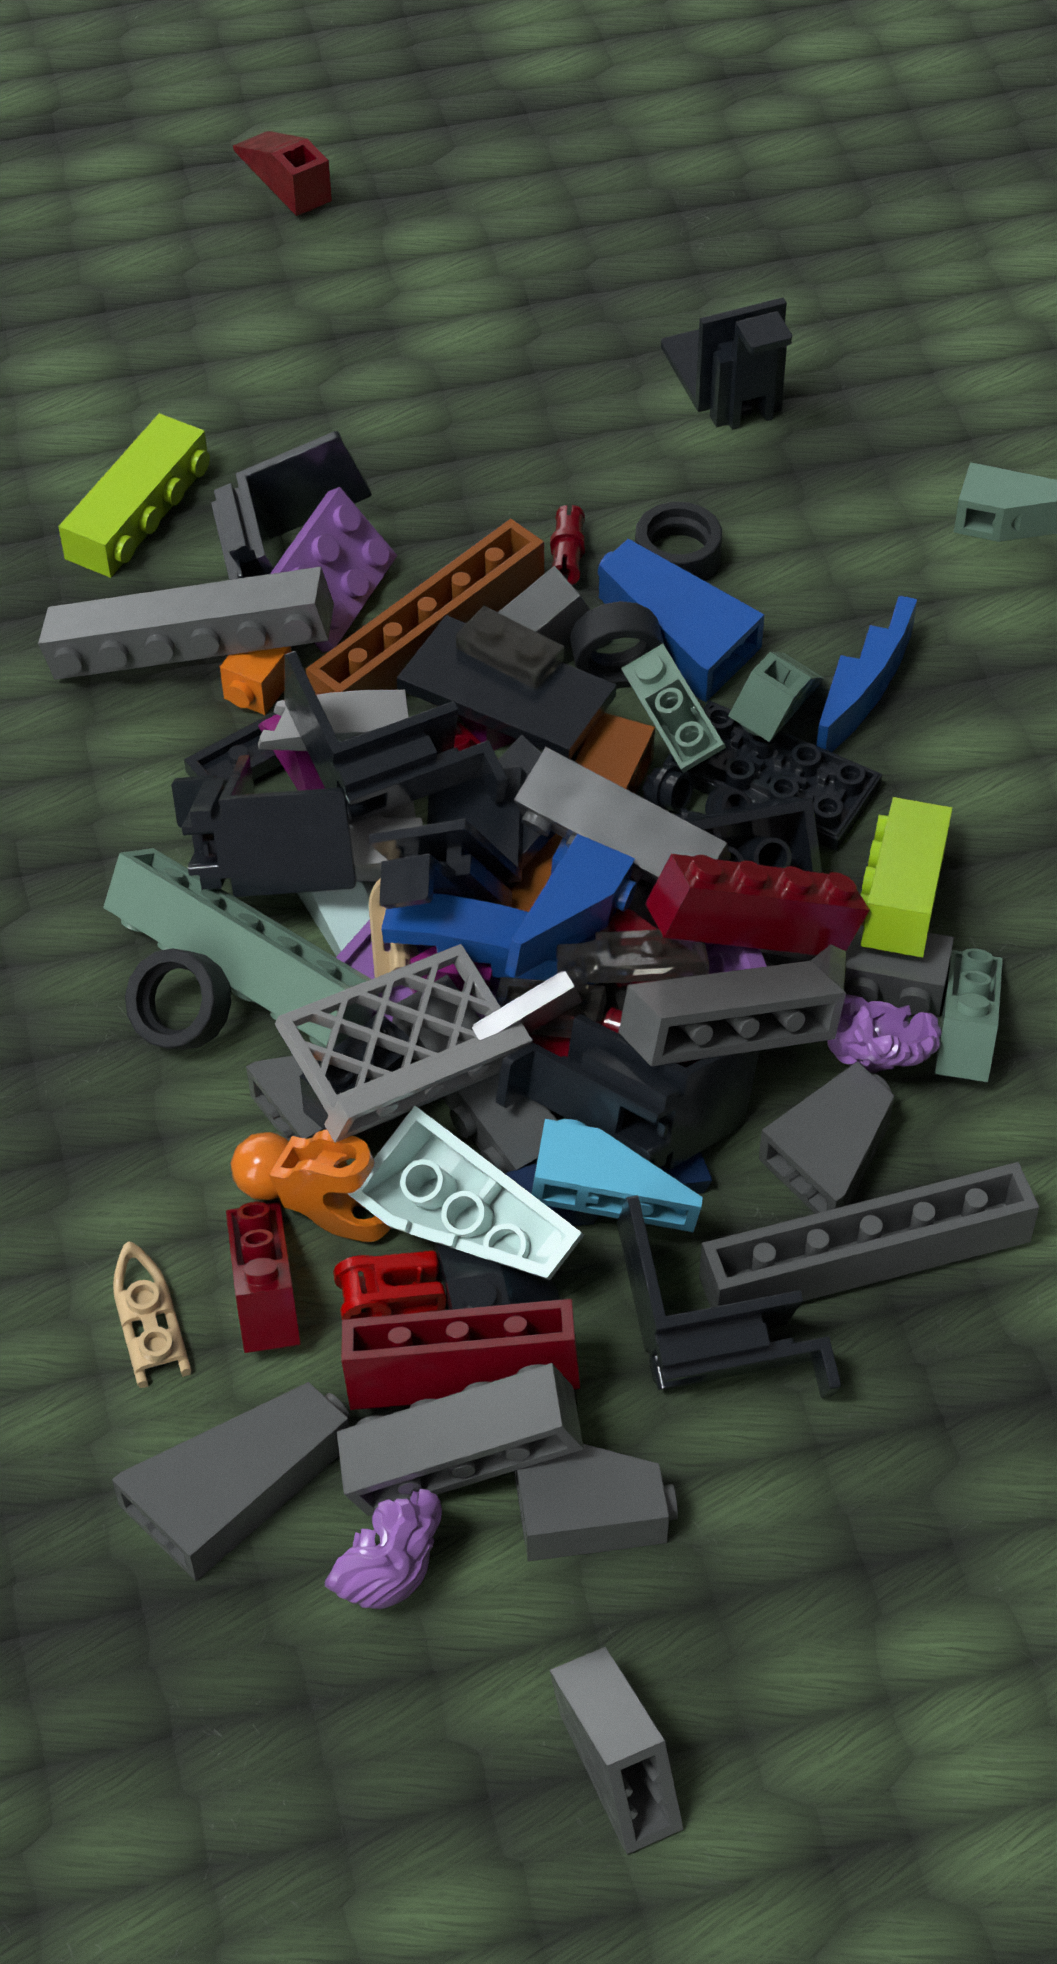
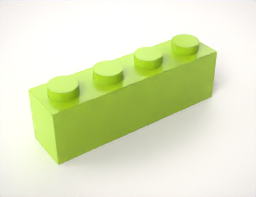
[58,413,210,578]
[860,797,953,958]

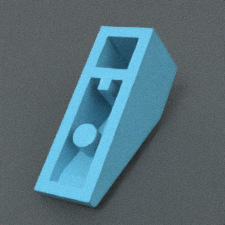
[531,1119,703,1232]

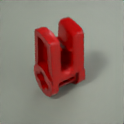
[333,1251,446,1320]

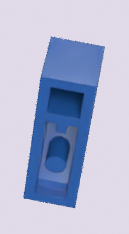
[505,834,637,978]

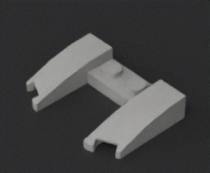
[258,690,423,882]

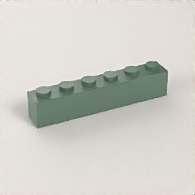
[103,848,379,1049]

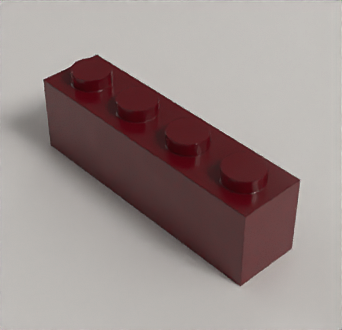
[645,853,870,955]
[341,1299,580,1410]

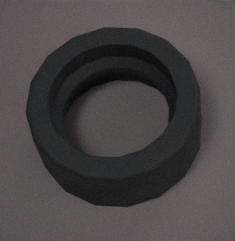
[635,501,722,581]
[570,601,664,689]
[125,948,232,1050]

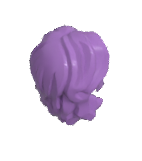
[827,995,941,1074]
[325,1489,442,1609]

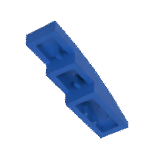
[816,596,917,752]
[381,893,605,984]

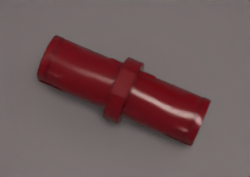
[550,505,585,585]

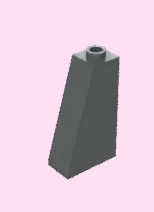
[112,1382,350,1581]

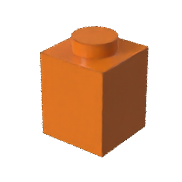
[220,646,292,715]

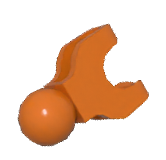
[231,1129,391,1242]

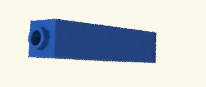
[598,539,765,702]

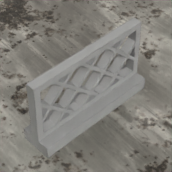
[275,944,533,1143]

